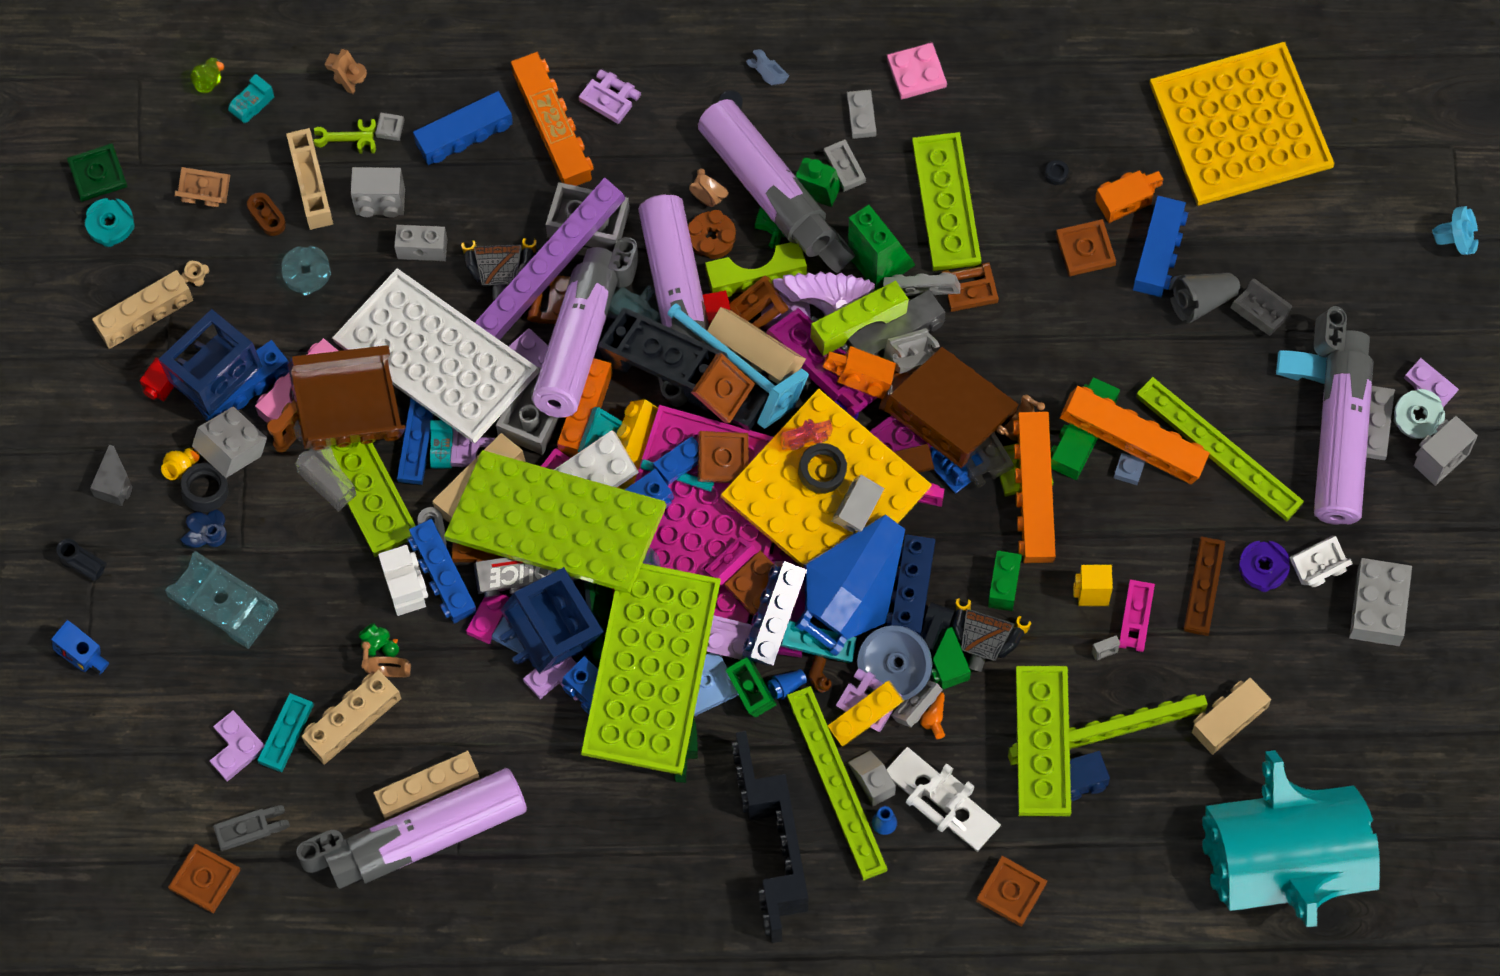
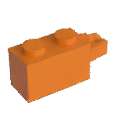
[1095,170,1163,223]
[823,346,896,399]

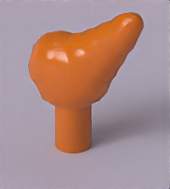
[920,692,945,739]

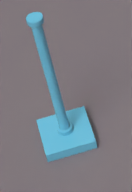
[667,303,809,429]

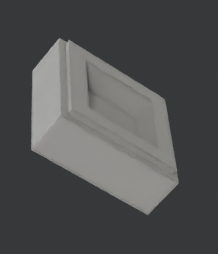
[375,113,404,141]
[1091,635,1120,660]

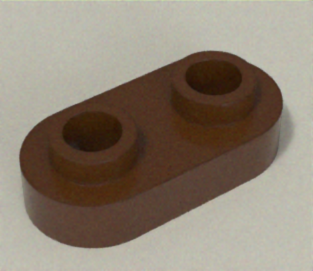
[247,193,286,236]

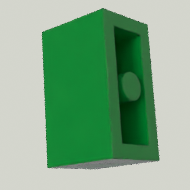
[988,551,1022,611]
[725,657,777,717]

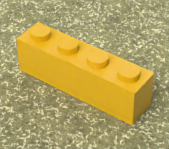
[616,399,658,490]

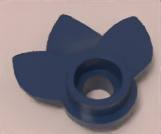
[181,509,227,548]

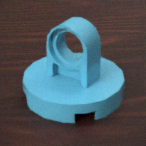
[1432,206,1478,255]

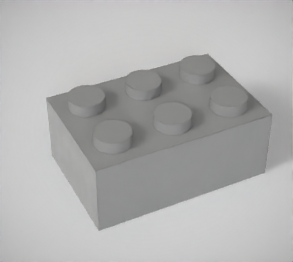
[546,182,630,252]
[496,367,562,455]
[1349,558,1412,646]

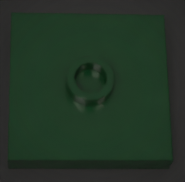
[67,143,128,202]

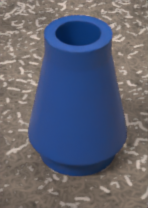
[767,669,807,699]
[872,806,897,835]

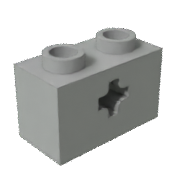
[395,225,447,261]

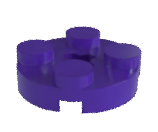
[1239,541,1290,592]

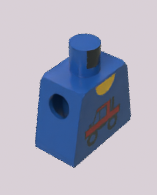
[51,620,109,674]

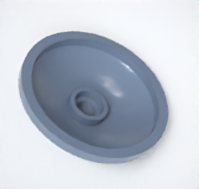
[857,625,932,700]

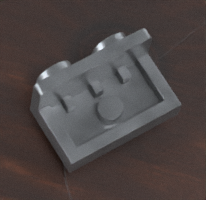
[1230,279,1292,336]

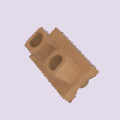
[325,49,367,93]

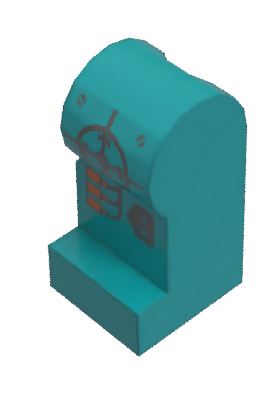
[228,74,274,123]
[430,420,453,469]

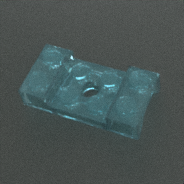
[165,551,278,649]

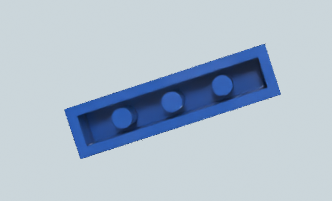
[413,91,513,165]
[1133,196,1189,297]

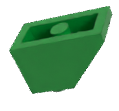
[931,627,971,690]

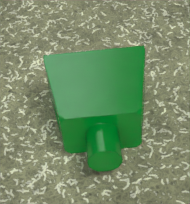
[795,158,841,207]

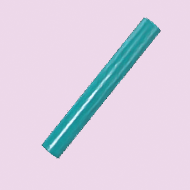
[641,459,714,492]

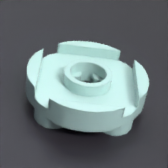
[1394,389,1445,439]

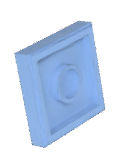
[694,652,739,716]

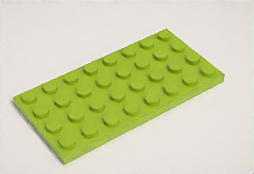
[444,450,667,593]
[581,563,721,775]

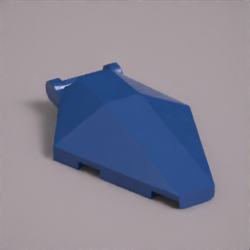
[795,515,905,656]

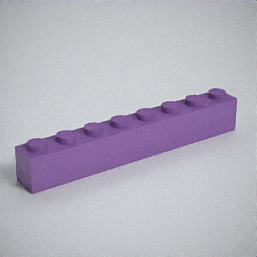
[475,177,626,340]

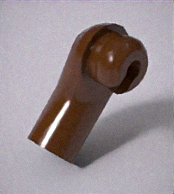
[808,656,832,692]

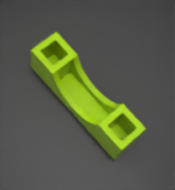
[705,242,807,297]
[810,280,909,356]

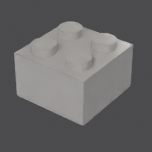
[351,167,405,217]
[192,406,267,478]
[1414,416,1478,486]

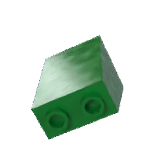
[848,205,915,291]

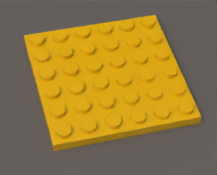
[1150,42,1334,206]
[721,389,932,568]

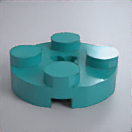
[85,198,135,247]

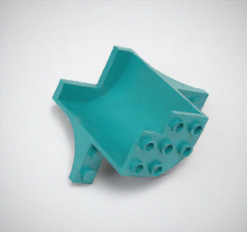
[1202,750,1380,927]

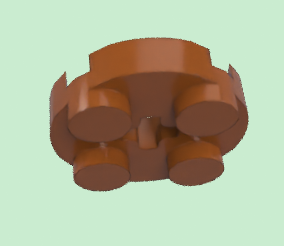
[688,210,736,259]

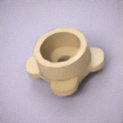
[181,261,209,286]

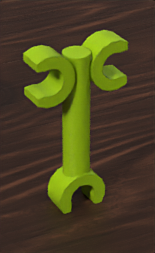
[314,119,377,154]

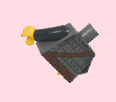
[461,238,537,300]
[952,598,1031,672]

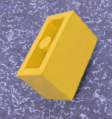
[1073,565,1113,606]

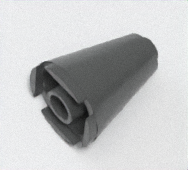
[1169,273,1240,323]

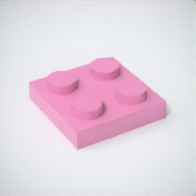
[887,43,947,99]

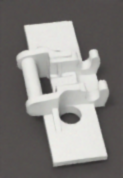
[886,747,1001,852]

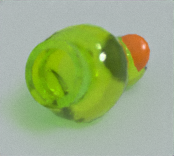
[190,58,224,93]

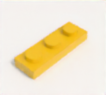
[828,680,904,746]

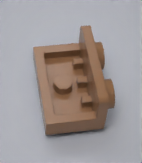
[174,167,230,207]

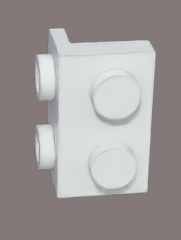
[1289,536,1353,587]

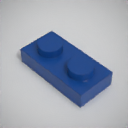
[653,436,698,485]

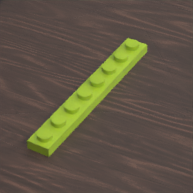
[1136,377,1304,522]
[787,686,887,880]
[1008,694,1208,765]

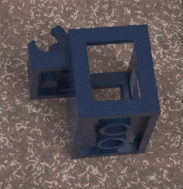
[159,309,262,416]
[499,567,603,674]

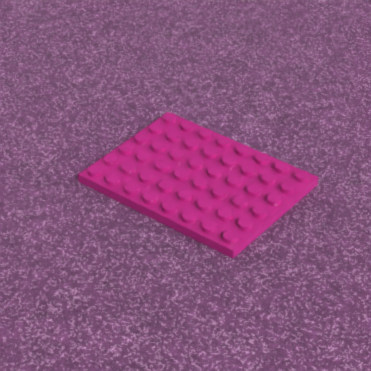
[612,405,774,623]

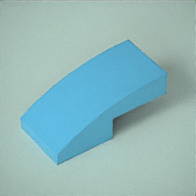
[1276,350,1327,384]

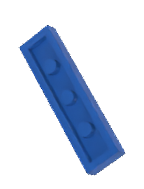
[397,398,434,485]

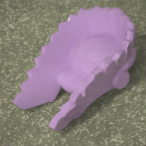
[772,271,875,316]

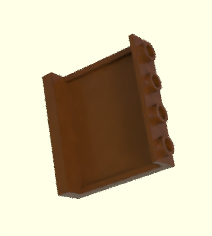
[288,345,406,451]
[884,347,1019,468]

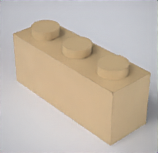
[1192,678,1271,755]

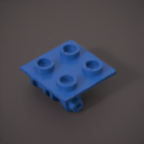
[930,446,993,494]

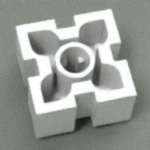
[378,545,428,616]

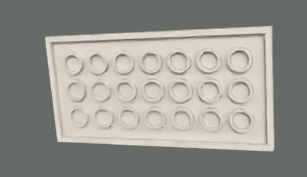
[332,268,540,444]

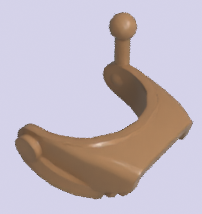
[689,169,729,207]
[996,394,1045,441]
[362,641,411,678]

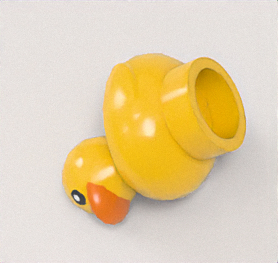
[161,448,199,480]

